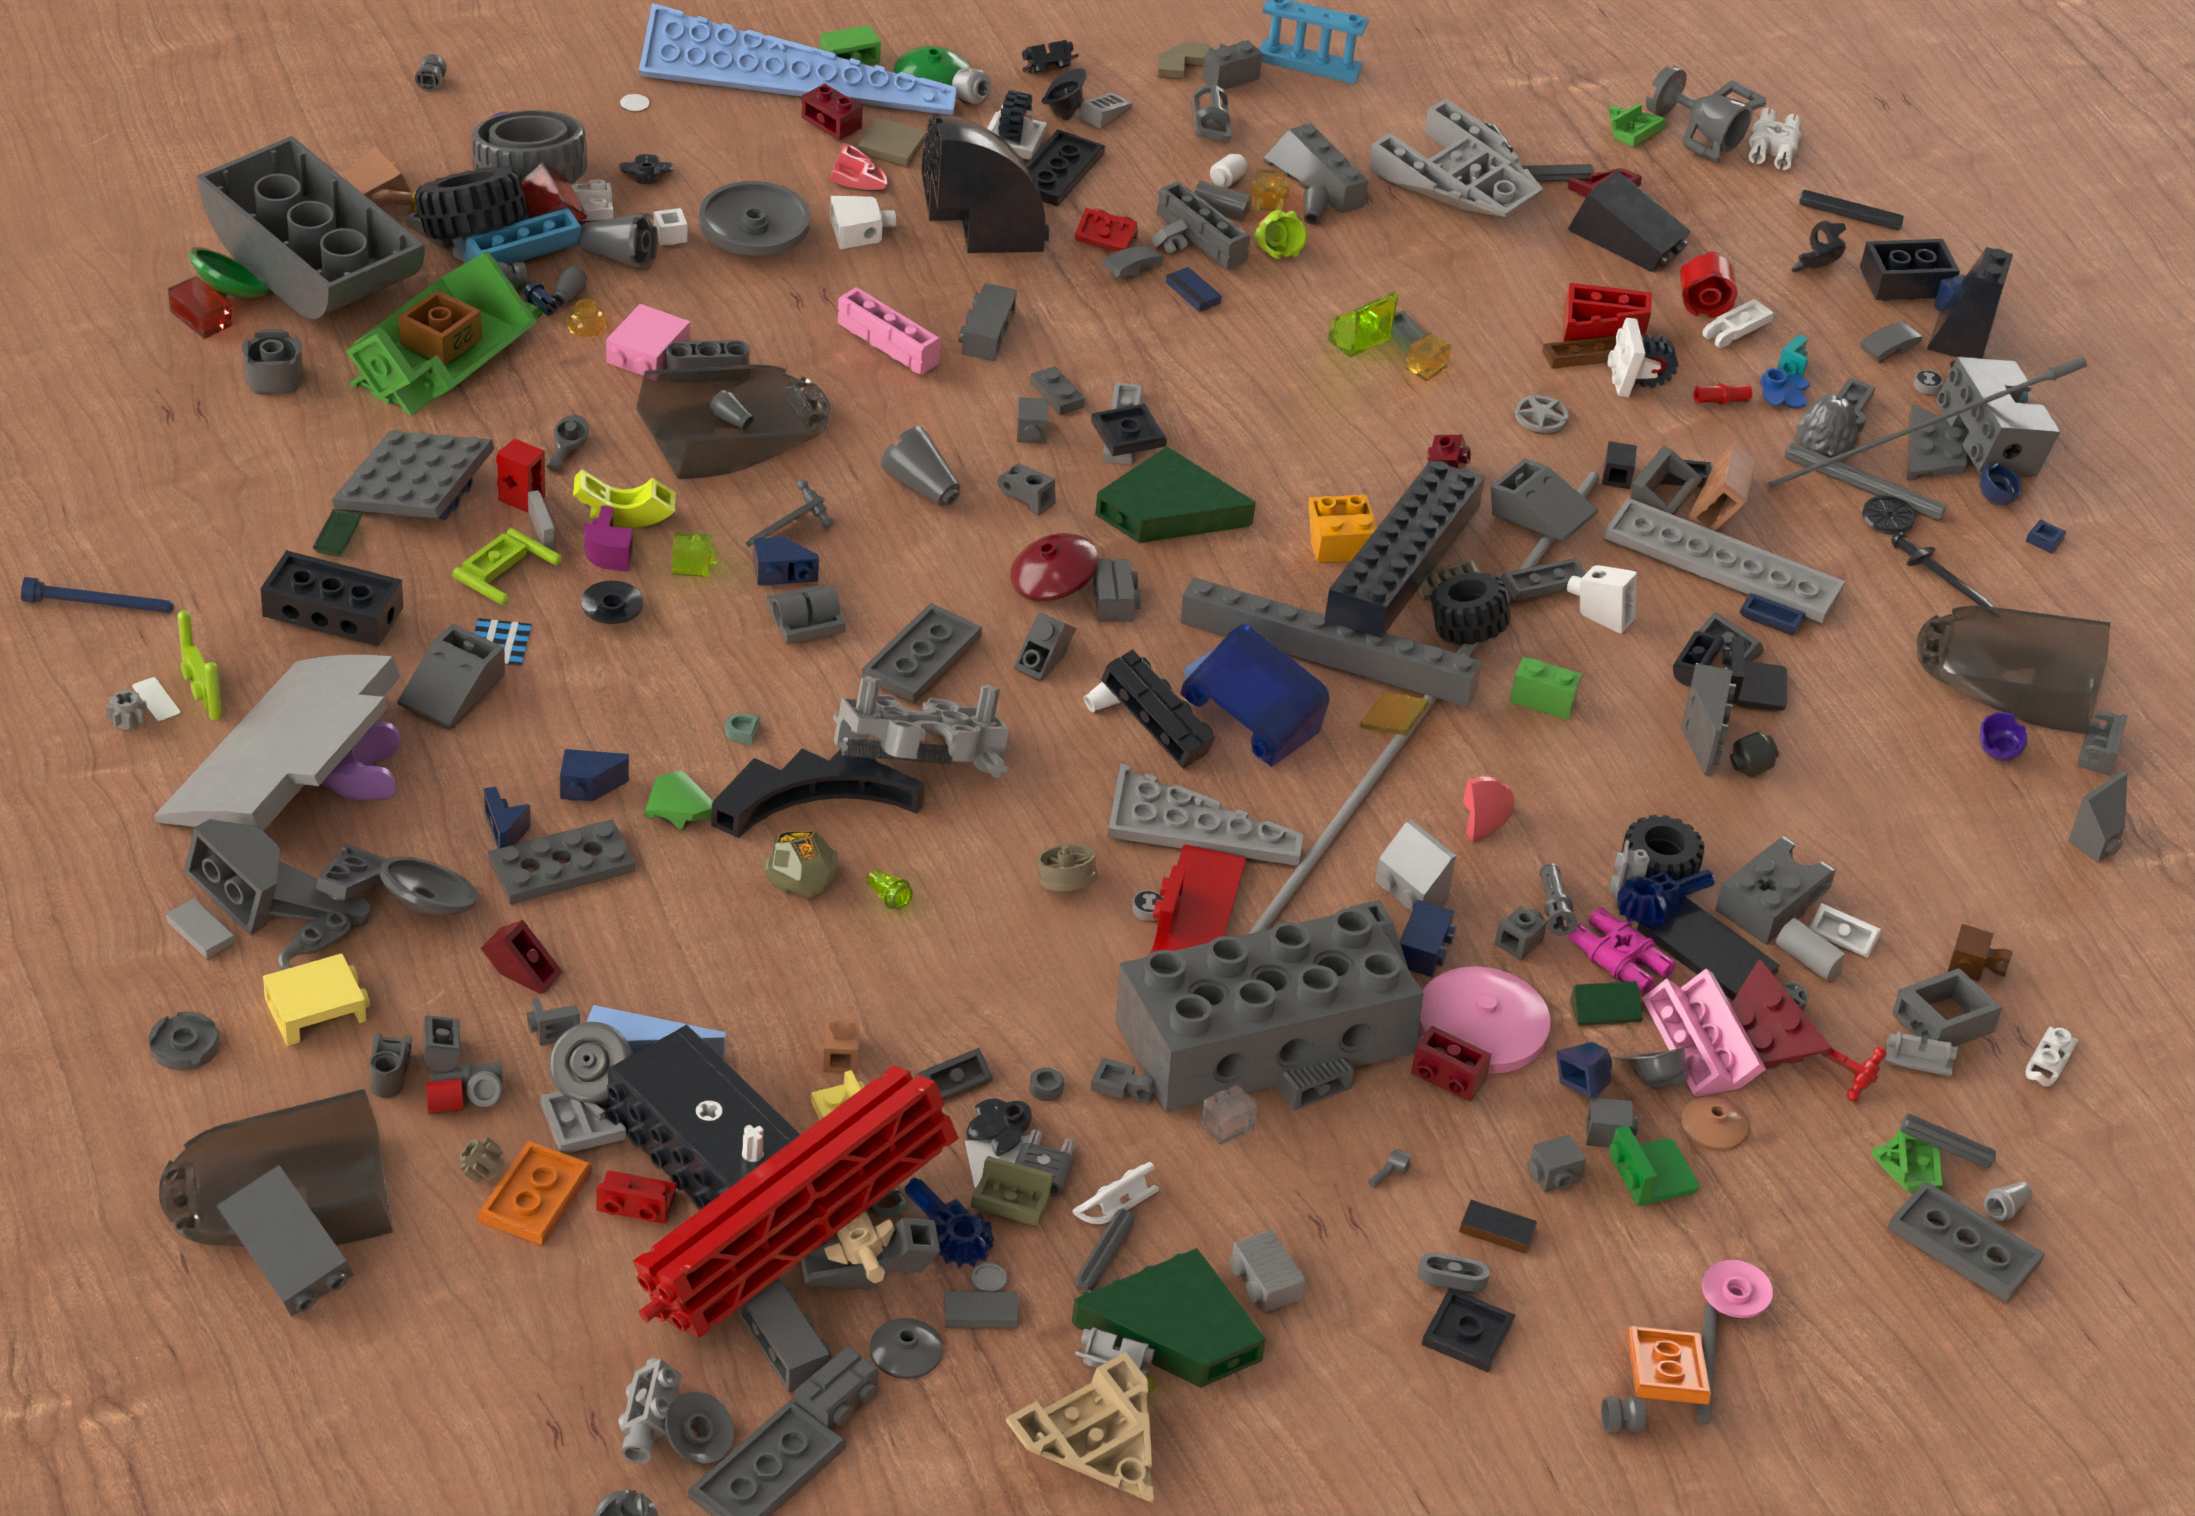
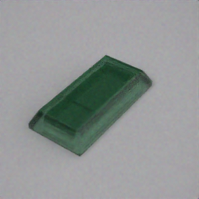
[313,509,362,557]

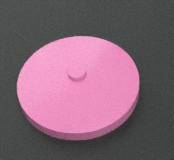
[1419,966,1551,1074]

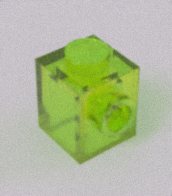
[672,532,717,577]

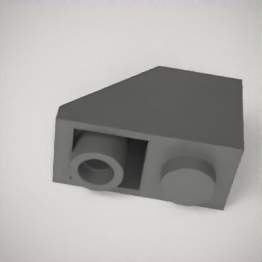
[1014,612,1076,680]

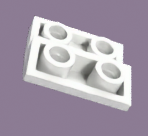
[555,180,613,221]

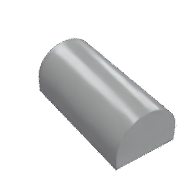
[1776,918,1844,982]

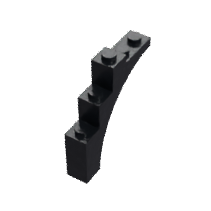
[711,748,925,838]

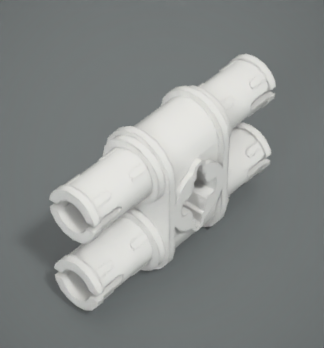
[1749,108,1802,170]

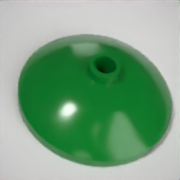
[894,46,971,86]
[189,247,270,298]

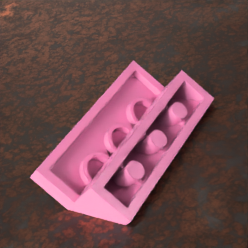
[1642,969,1766,1097]

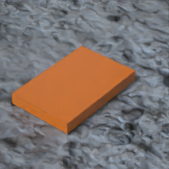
[478,1140,592,1246]
[1627,1326,1711,1405]

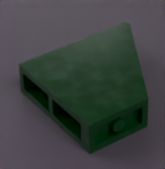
[1095,447,1256,543]
[1072,1248,1266,1388]

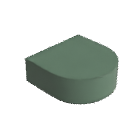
[725,713,760,746]

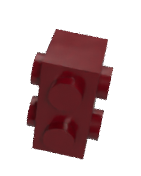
[801,83,863,141]
[1411,1025,1492,1102]

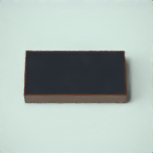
[1459,1199,1537,1254]

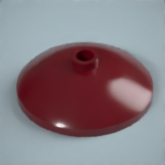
[1010,533,1099,601]

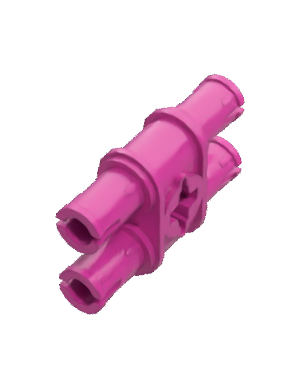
[1567,907,1677,995]

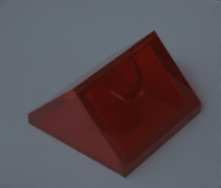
[522,163,587,221]

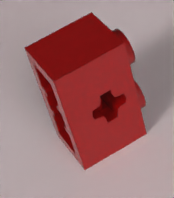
[496,438,545,513]

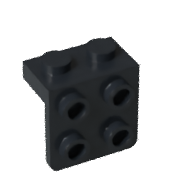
[1722,636,1787,711]

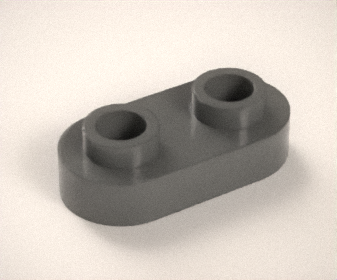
[1418,1253,1490,1293]

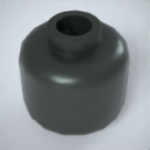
[1730,731,1779,777]

